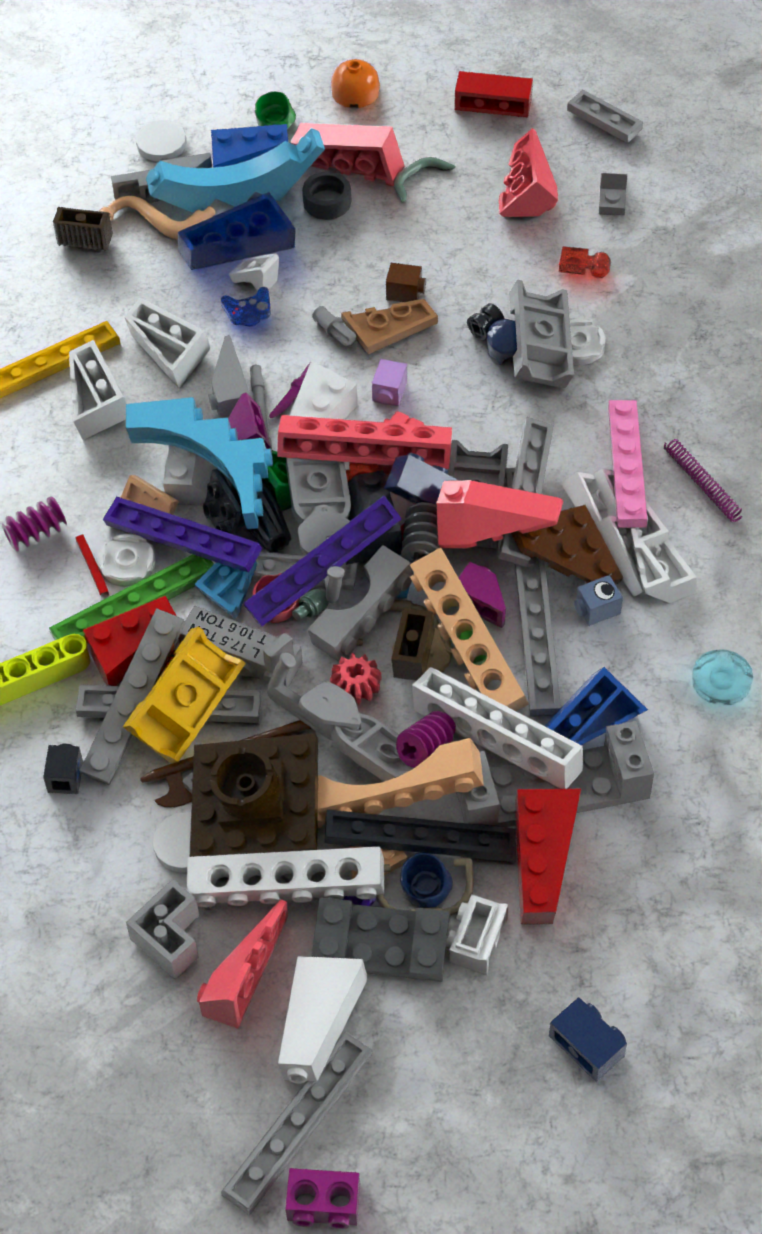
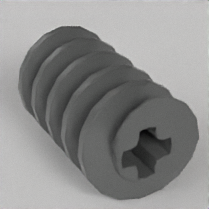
[401,502,438,564]

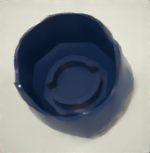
[487,319,517,365]
[400,853,453,908]

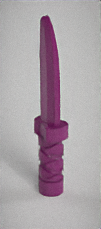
[269,362,311,418]

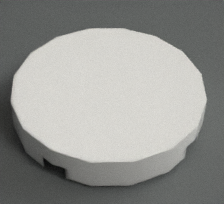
[136,120,186,162]
[570,319,606,366]
[97,534,156,586]
[153,812,191,873]

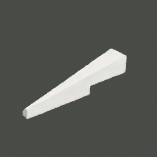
[560,469,645,598]
[630,502,697,603]

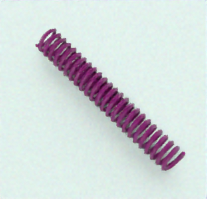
[664,439,742,522]

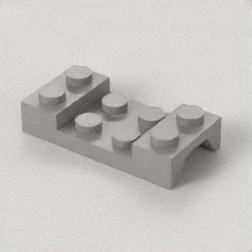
[509,280,574,388]

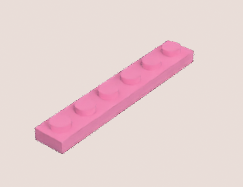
[608,400,647,528]

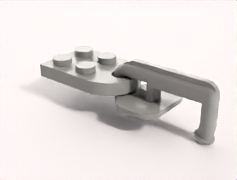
[286,458,351,603]
[267,652,414,782]

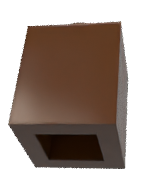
[386,262,426,302]

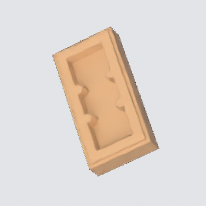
[120,475,179,515]

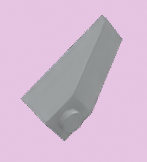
[208,335,250,418]

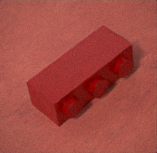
[454,71,533,118]

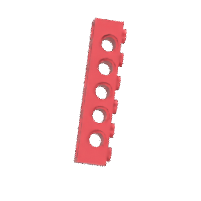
[277,415,452,469]

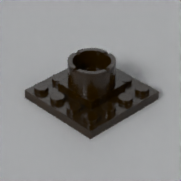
[189,733,318,857]

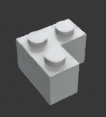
[126,879,199,980]

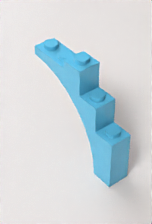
[126,397,273,529]

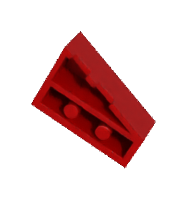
[83,595,179,686]

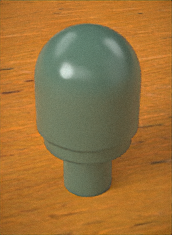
[292,589,329,621]

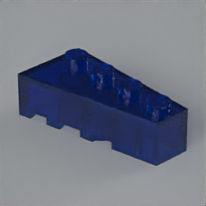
[178,192,296,270]

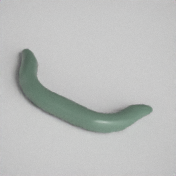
[394,157,456,202]

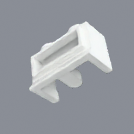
[446,894,509,975]

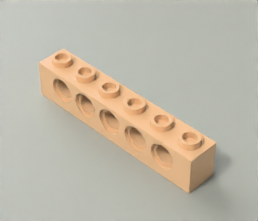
[410,547,529,711]

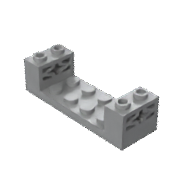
[456,721,654,827]

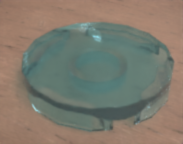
[692,649,753,705]

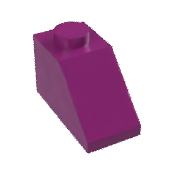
[228,392,271,449]
[458,562,506,628]

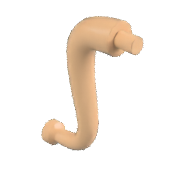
[99,196,216,240]

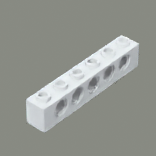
[412,667,583,789]
[187,847,384,908]

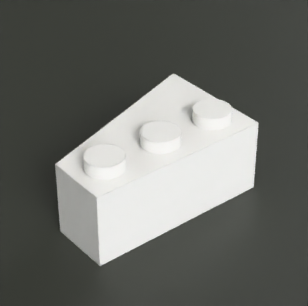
[124,297,211,388]
[69,340,127,440]
[290,361,358,420]

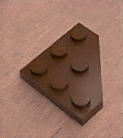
[511,505,623,585]

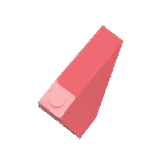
[498,128,558,217]
[436,480,563,548]
[197,900,288,1029]

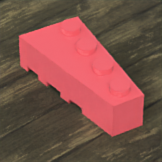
[290,123,404,186]

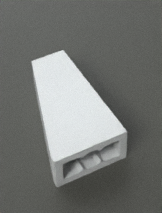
[278,956,367,1084]

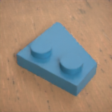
[195,561,258,619]

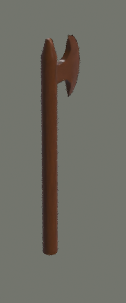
[140,720,312,807]

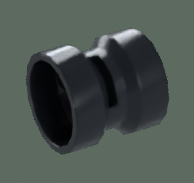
[467,303,505,340]

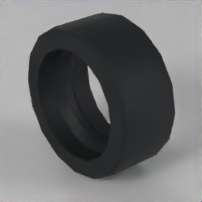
[302,171,352,220]

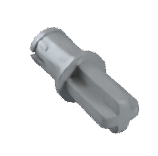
[312,306,357,346]

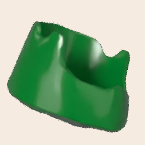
[255,91,296,129]

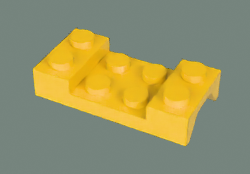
[123,626,246,763]

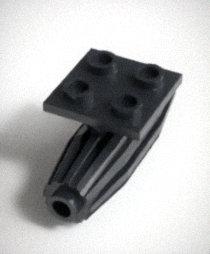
[203,468,292,553]

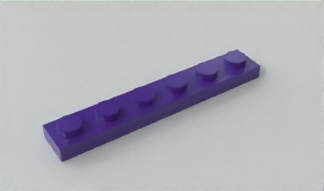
[103,496,262,573]
[243,496,402,627]

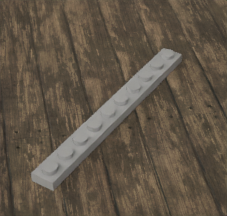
[506,468,561,716]

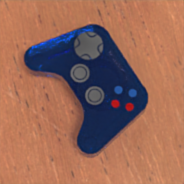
[221,287,271,327]

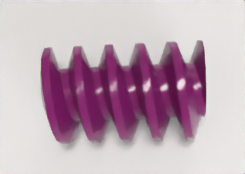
[1,496,67,552]
[396,710,456,768]

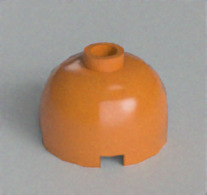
[331,59,380,108]

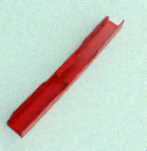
[75,534,109,595]

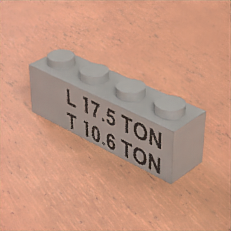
[179,605,303,687]

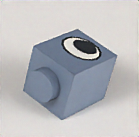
[574,575,623,626]

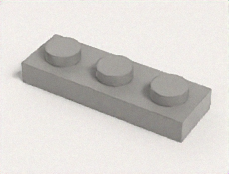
[567,89,643,143]

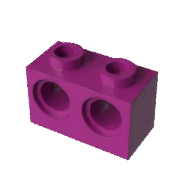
[285,1168,360,1229]

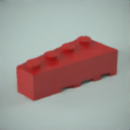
[515,788,581,924]

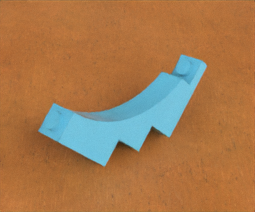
[146,128,325,213]

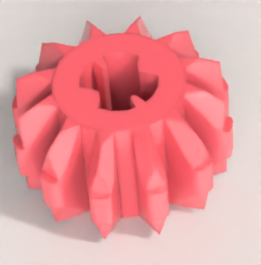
[330,653,382,705]

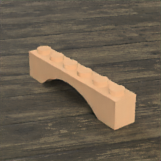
[318,738,484,828]

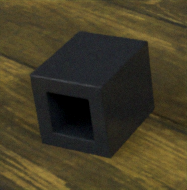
[43,743,83,794]

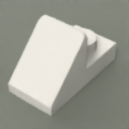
[229,253,279,296]

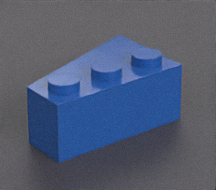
[211,124,288,168]
[545,667,648,745]

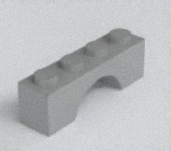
[307,546,413,662]

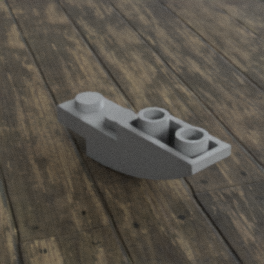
[111,153,212,203]

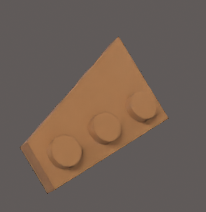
[341,299,438,355]

